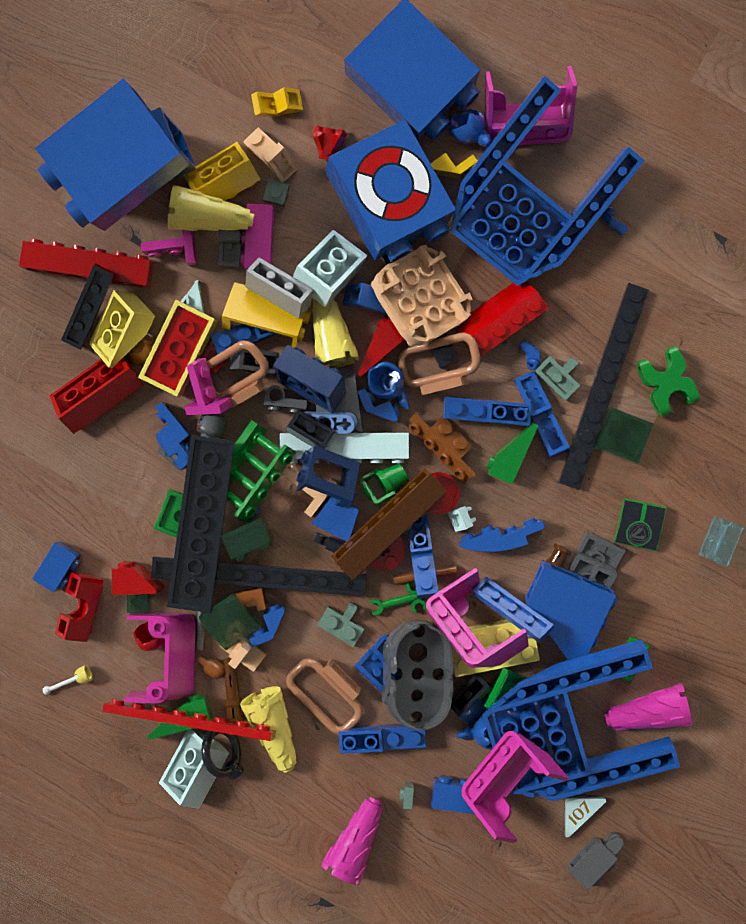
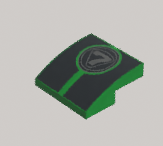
[614,498,666,551]

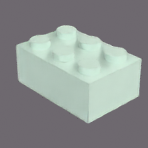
[293,230,367,307]

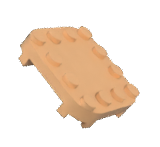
[371,245,473,347]

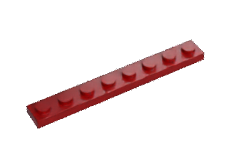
[102,699,276,741]

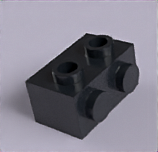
[451,673,493,726]

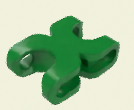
[636,346,700,418]

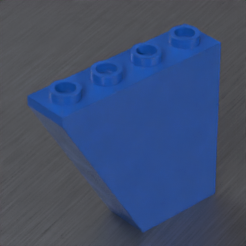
[525,560,617,660]

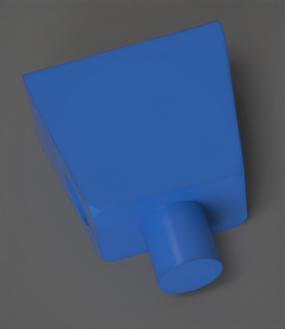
[312,492,359,541]

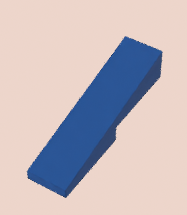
[514,371,570,460]

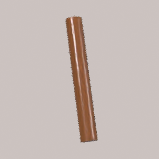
[393,566,457,585]

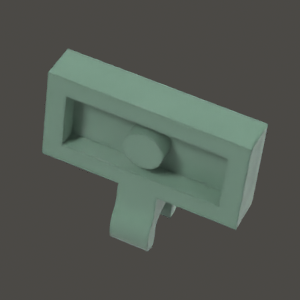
[534,356,580,401]
[317,602,364,647]

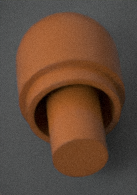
[197,655,225,679]

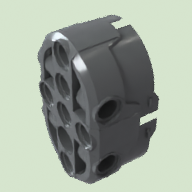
[382,619,454,730]

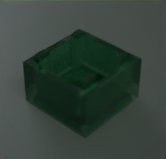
[593,408,654,464]
[221,516,274,561]

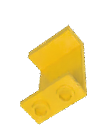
[222,282,311,348]

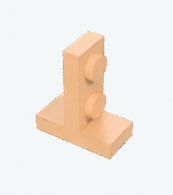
[243,127,298,183]
[282,465,337,517]
[220,628,267,672]

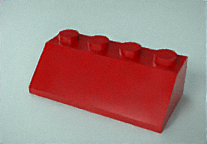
[454,281,549,358]
[49,356,143,434]

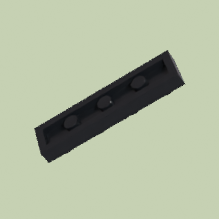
[61,264,116,350]

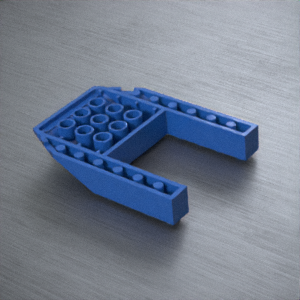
[450,76,645,285]
[482,640,680,801]

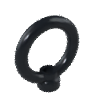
[201,731,244,780]

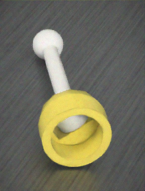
[43,665,93,695]

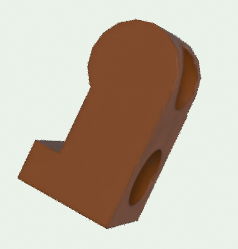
[225,587,268,613]

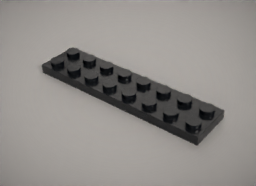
[167,435,235,613]

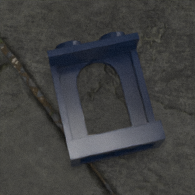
[297,445,360,508]

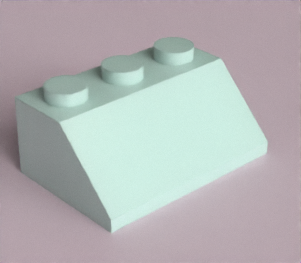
[159,729,230,809]

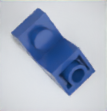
[357,388,400,422]
[249,604,286,647]

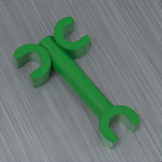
[370,583,427,615]

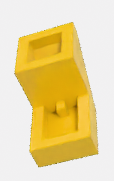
[251,87,303,117]
[430,153,477,179]

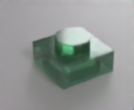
[126,594,150,613]

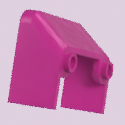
[484,66,577,145]
[426,568,529,668]
[124,611,197,703]
[462,731,569,843]

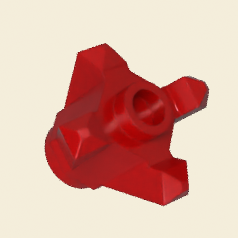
[313,125,347,160]

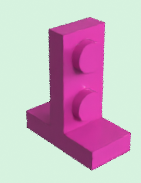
[141,230,198,266]
[184,358,233,415]

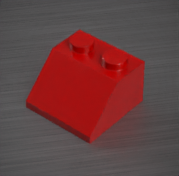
[111,561,164,595]

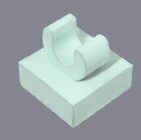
[448,506,476,532]

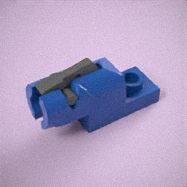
[155,402,191,470]

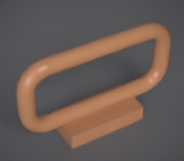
[397,333,480,395]
[207,340,269,408]
[286,658,363,735]

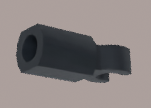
[312,532,345,553]

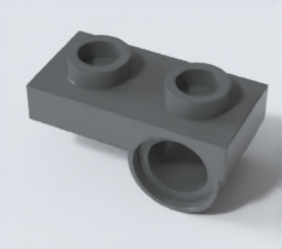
[218,229,242,268]
[264,385,308,413]

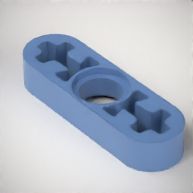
[304,411,358,434]

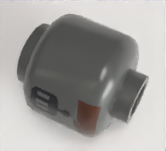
[196,413,227,439]

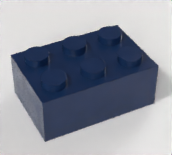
[273,345,346,413]

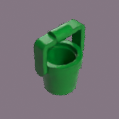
[360,463,409,506]

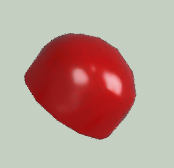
[133,622,165,651]

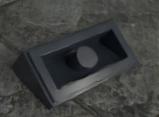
[286,409,335,449]

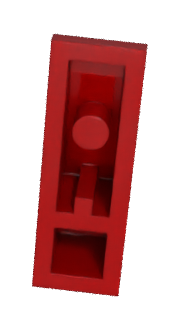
[358,317,405,378]

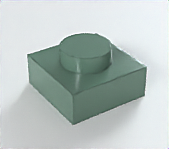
[263,179,290,207]
[399,782,414,809]

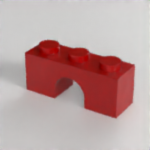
[55,572,104,642]

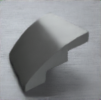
[316,367,362,433]
[568,531,626,588]

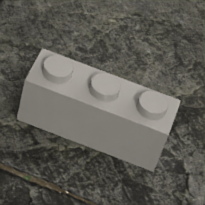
[245,258,313,319]

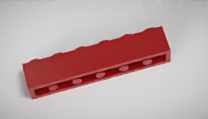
[19,239,154,289]

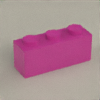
[241,204,274,271]

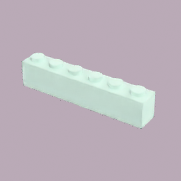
[280,433,409,463]

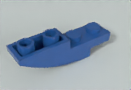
[210,324,278,355]
[443,397,532,426]
[408,513,439,598]
[458,517,545,552]
[339,724,427,754]

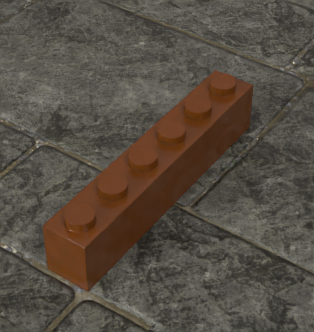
[331,468,447,580]

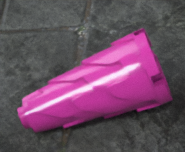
[605,683,693,731]
[321,796,383,886]

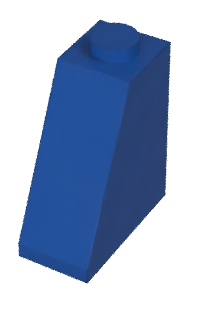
[342,283,389,317]

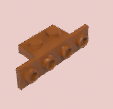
[405,413,476,483]

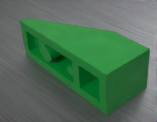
[486,422,538,484]
[147,693,213,740]

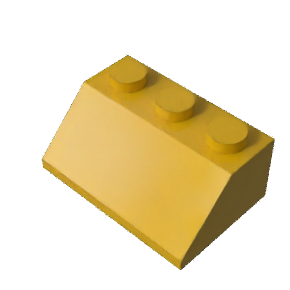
[183,142,261,201]

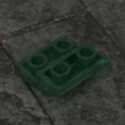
[199,593,261,650]

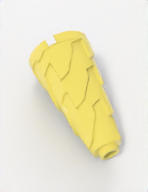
[168,185,254,231]
[312,298,359,369]
[240,686,297,773]

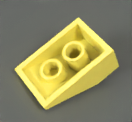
[89,290,155,368]

